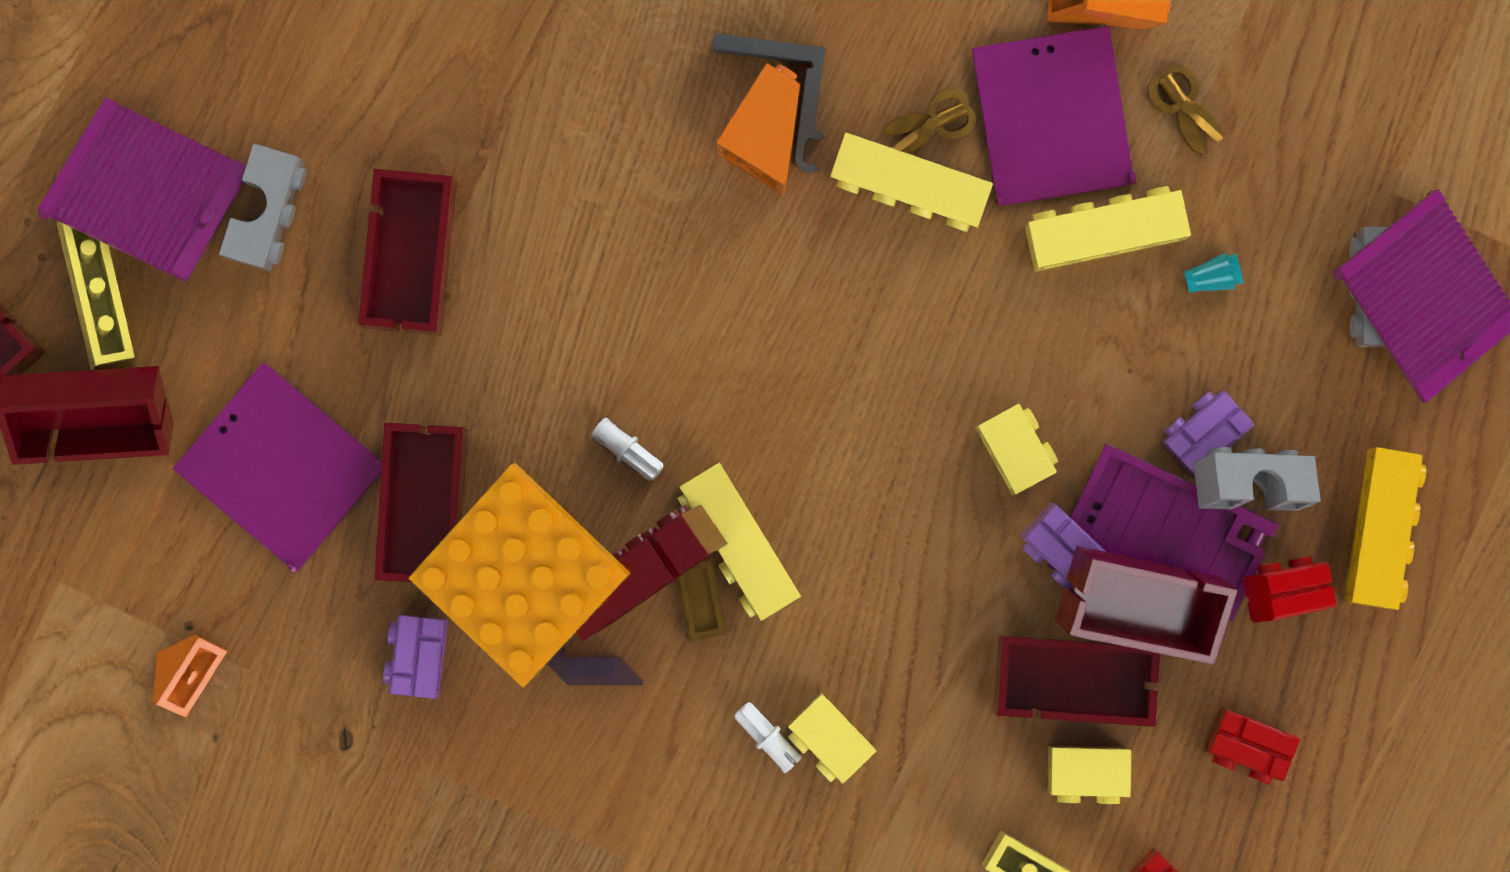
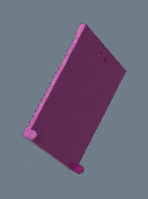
[972,26,1136,207]
[38,97,246,282]
[1332,189,1510,403]
[172,362,382,573]

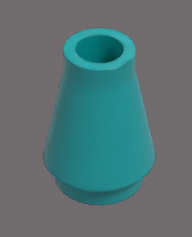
[1184,252,1244,293]

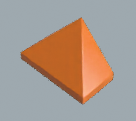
[153,635,227,718]

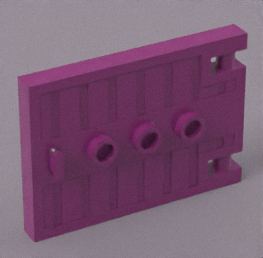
[1047,443,1279,643]

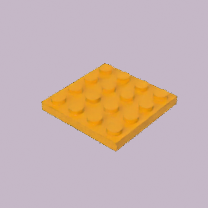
[409,463,630,688]

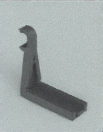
[712,33,825,173]

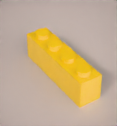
[1344,447,1426,610]

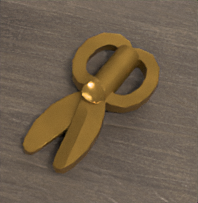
[1147,65,1224,155]
[884,88,976,153]

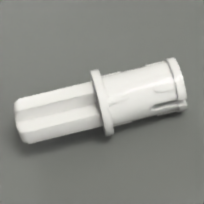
[591,417,664,481]
[734,702,802,773]

